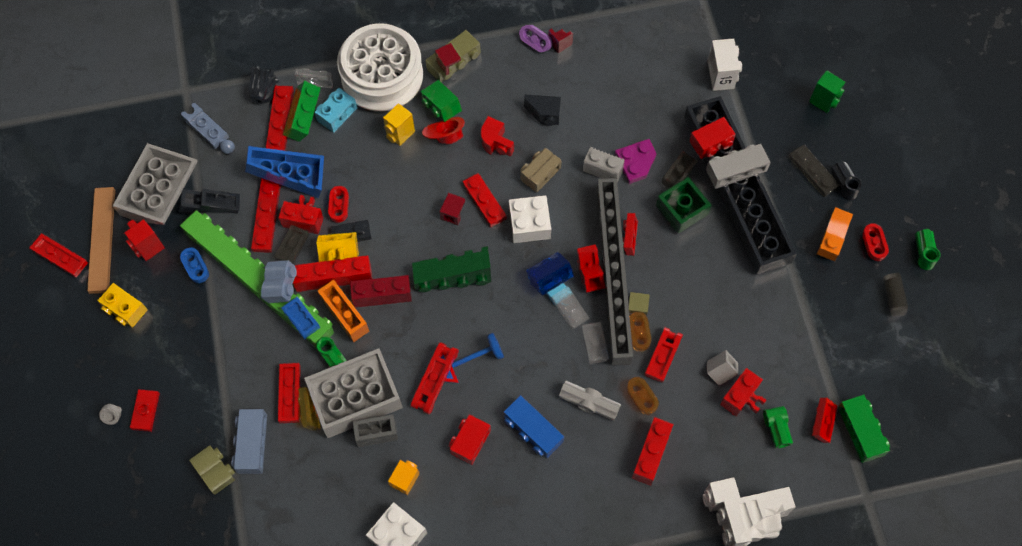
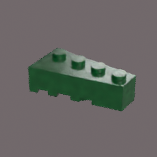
[412,246,492,292]

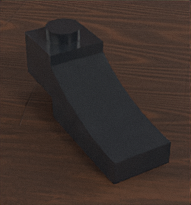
[178,188,240,214]

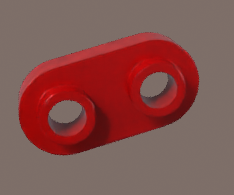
[328,186,349,223]
[862,224,889,261]

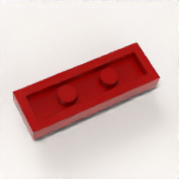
[462,173,507,227]
[30,233,88,278]
[278,363,301,423]

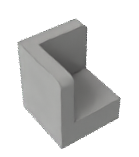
[707,350,739,385]

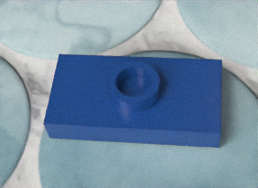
[281,297,320,339]

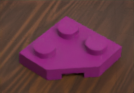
[615,139,657,184]

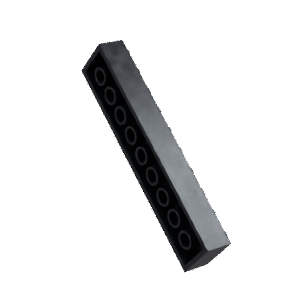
[684,96,797,275]

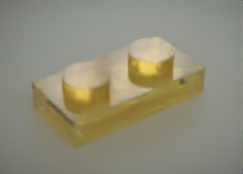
[298,387,320,431]

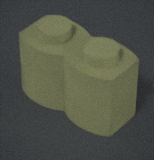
[190,446,235,495]

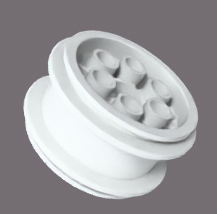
[337,24,423,111]

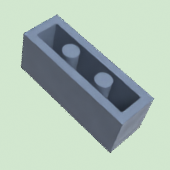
[232,409,267,474]

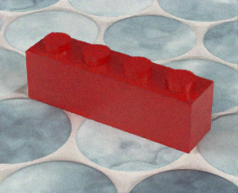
[293,255,373,292]

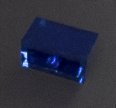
[526,252,574,296]

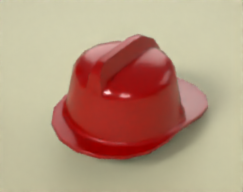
[422,117,465,144]

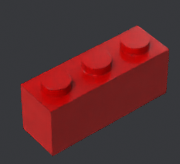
[632,417,674,486]

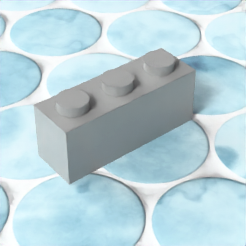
[706,144,771,189]

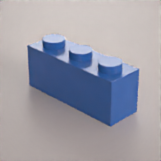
[504,395,564,458]

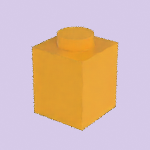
[388,460,419,495]

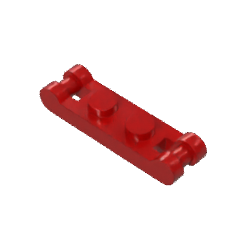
[411,342,459,414]

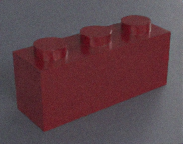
[350,275,412,308]

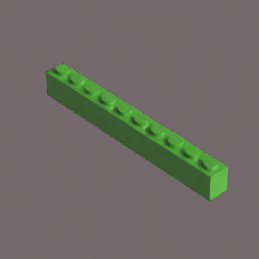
[180,210,334,348]

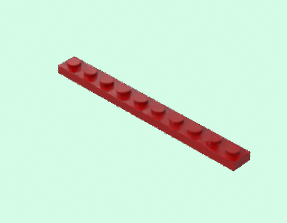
[251,85,294,253]

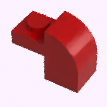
[481,116,514,156]
[577,245,605,293]

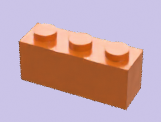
[318,280,369,343]

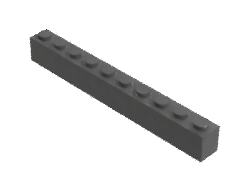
[597,178,633,365]

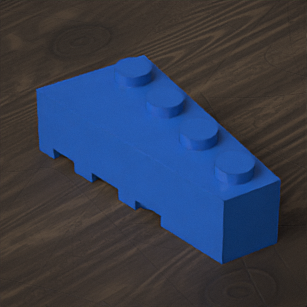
[245,146,324,198]

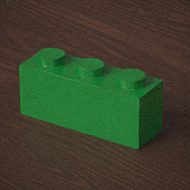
[283,80,321,142]
[837,395,890,463]

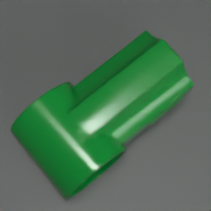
[915,229,940,270]
[317,337,347,368]
[763,406,793,449]

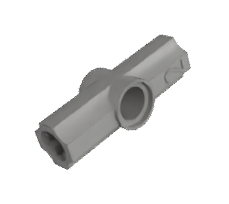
[559,381,621,421]

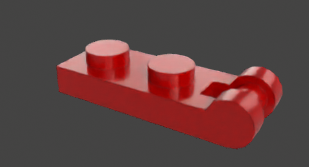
[645,327,683,383]

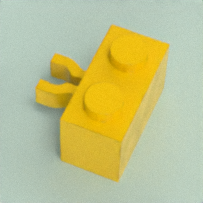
[316,232,359,262]

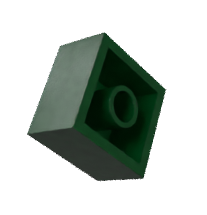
[656,177,711,234]

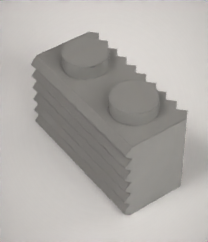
[583,147,624,183]

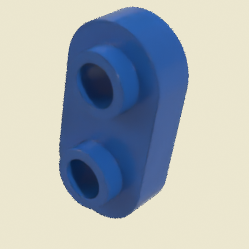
[180,248,209,283]

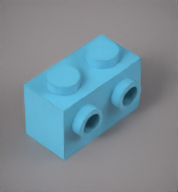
[315,88,357,133]

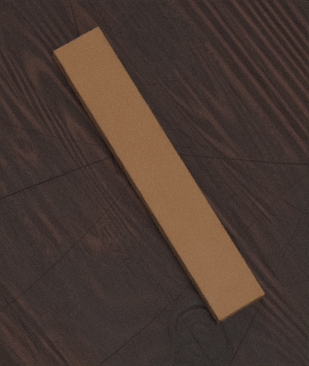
[88,187,115,294]

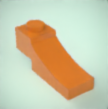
[817,207,853,261]

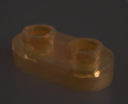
[630,312,651,351]
[627,377,659,415]

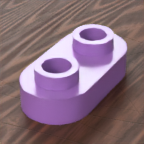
[519,25,552,52]

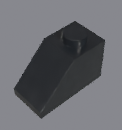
[524,94,561,126]

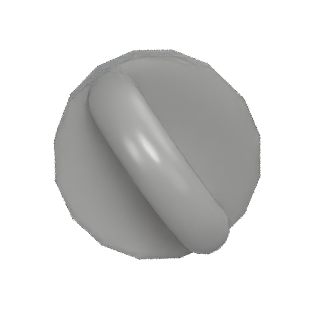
[99,404,122,425]

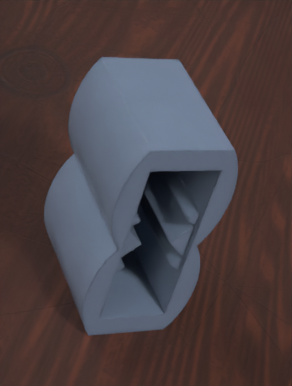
[261,260,297,303]

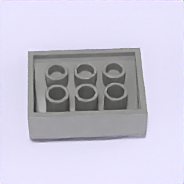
[113,143,198,225]
[304,349,403,438]

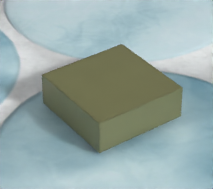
[629,292,650,315]

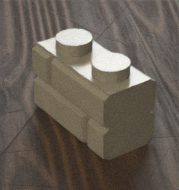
[520,148,562,192]

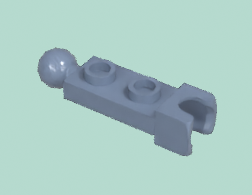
[181,103,235,154]

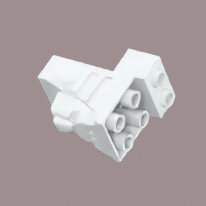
[703,478,796,546]

